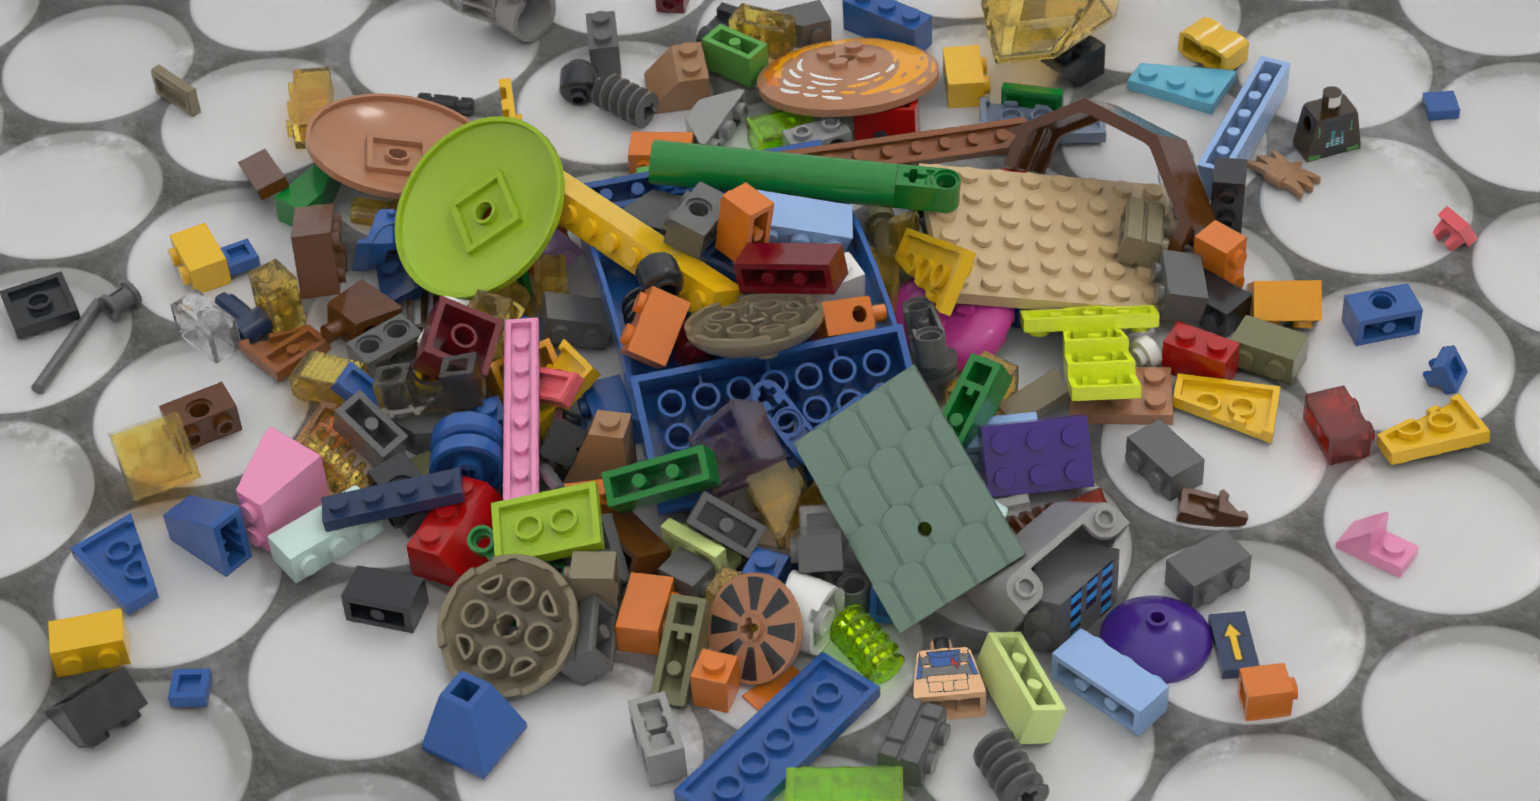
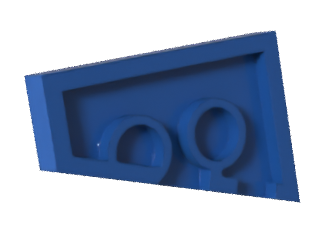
[70,513,159,616]

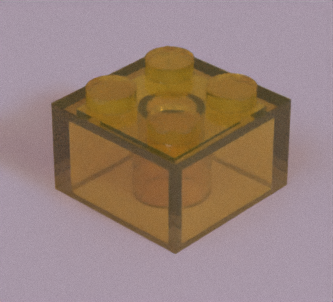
[108,410,201,501]

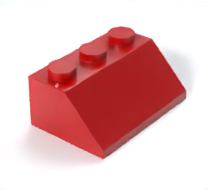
[406,475,503,587]

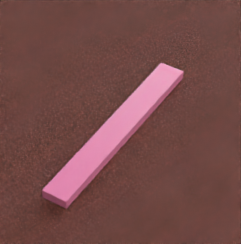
[503,317,540,500]

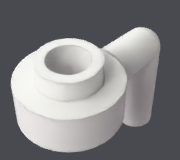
[1127,327,1162,367]

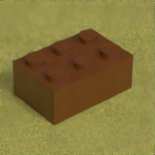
[291,203,348,299]

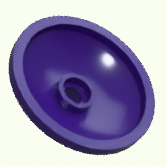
[1100,595,1212,684]

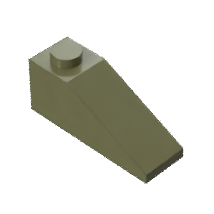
[650,594,712,708]

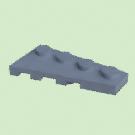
[980,97,1106,144]

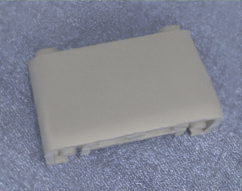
[966,501,1130,632]

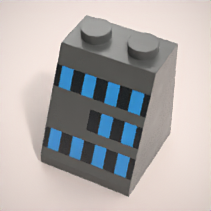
[1023,538,1120,653]

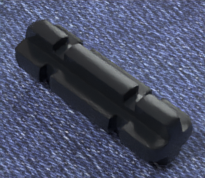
[417,92,475,116]

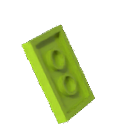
[491,481,605,562]

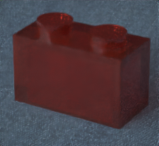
[1303,385,1375,466]

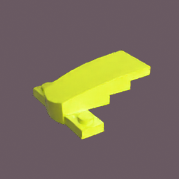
[1020,305,1159,401]

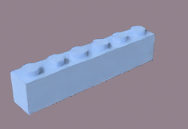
[1197,56,1290,199]

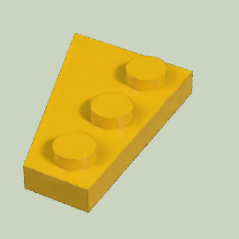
[1173,374,1281,444]

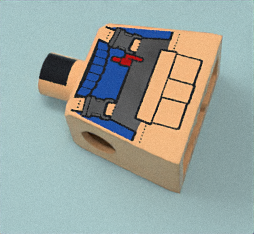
[913,637,986,720]

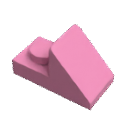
[1335,512,1419,578]

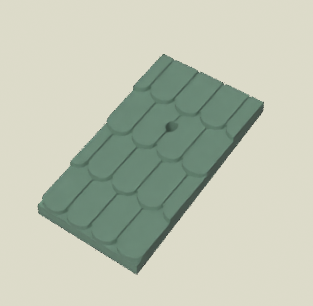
[794,364,1026,634]

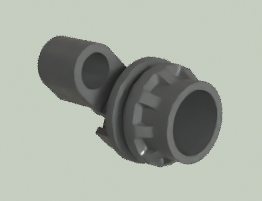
[902,297,958,401]

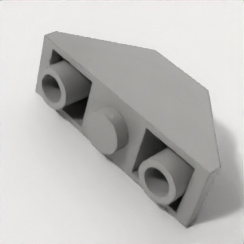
[685,89,749,146]

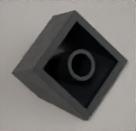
[45,666,148,748]

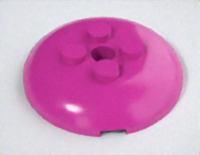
[890,277,1015,373]

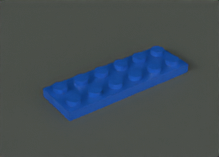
[674,651,881,801]

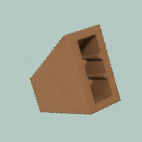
[563,410,637,484]

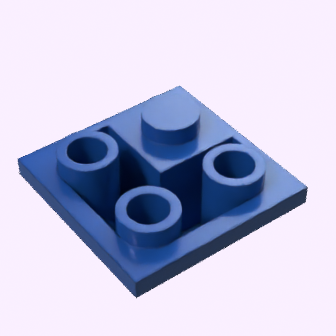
[422,670,527,779]

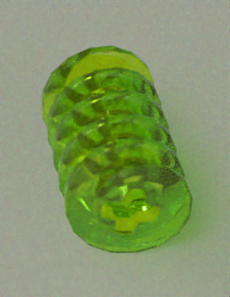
[829,604,905,685]

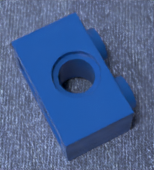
[1341,283,1423,346]

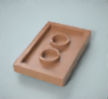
[1069,367,1173,425]

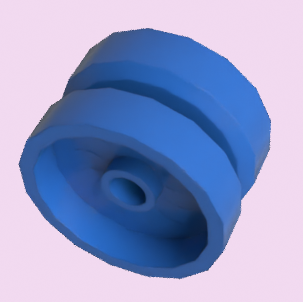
[429,411,504,490]

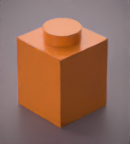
[690,649,741,713]
[1237,663,1298,722]

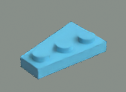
[1127,63,1237,114]

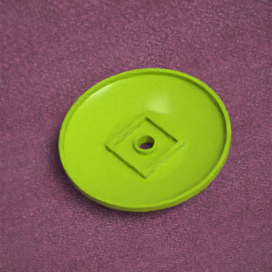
[395,116,565,300]

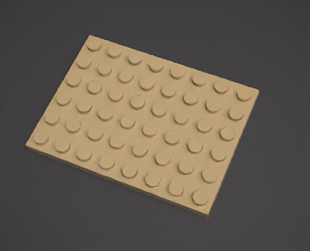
[918,163,1193,323]

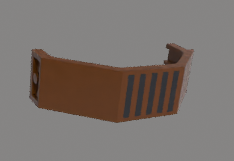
[1004,98,1216,254]

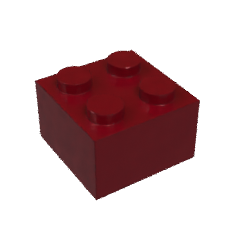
[412,295,504,394]

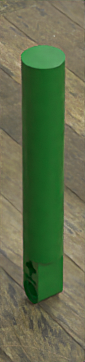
[649,140,961,213]

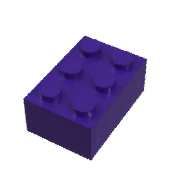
[977,414,1094,497]

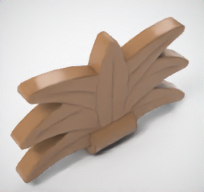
[1247,150,1321,199]

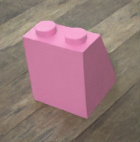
[236,427,330,553]

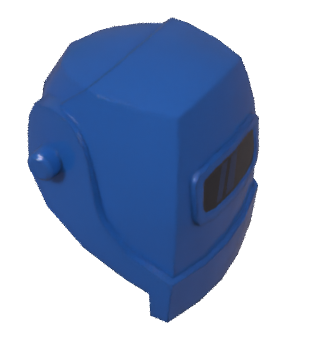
[352,209,399,271]

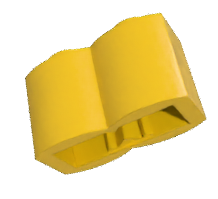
[1178,17,1249,70]

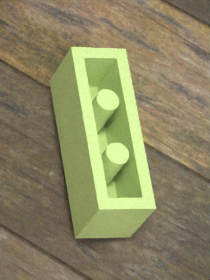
[976,632,1066,744]

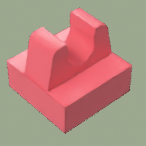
[1432,206,1478,251]

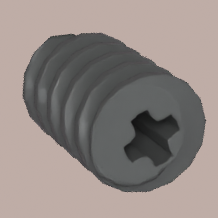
[591,73,658,128]
[973,728,1049,801]

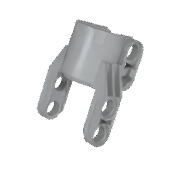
[439,0,556,42]

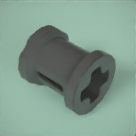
[98,280,142,322]

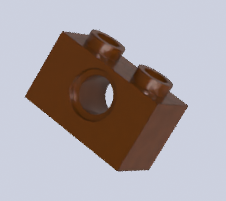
[159,382,243,454]

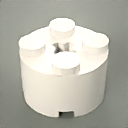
[785,570,845,656]

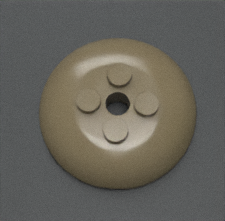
[684,293,824,359]
[437,554,579,699]

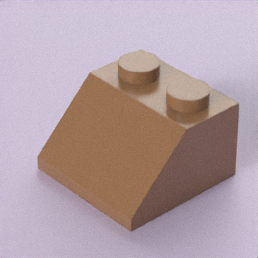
[644,42,711,114]

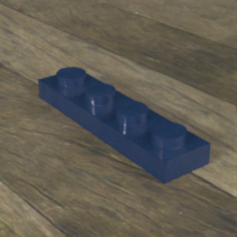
[322,467,465,532]

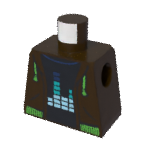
[1292,86,1361,162]

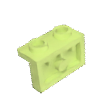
[660,517,742,584]

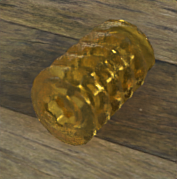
[300,427,368,494]

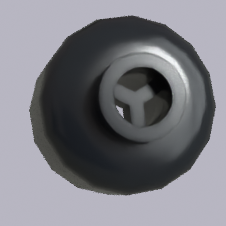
[559,59,599,106]
[635,252,684,296]

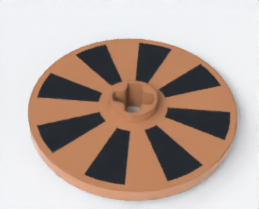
[708,573,803,685]

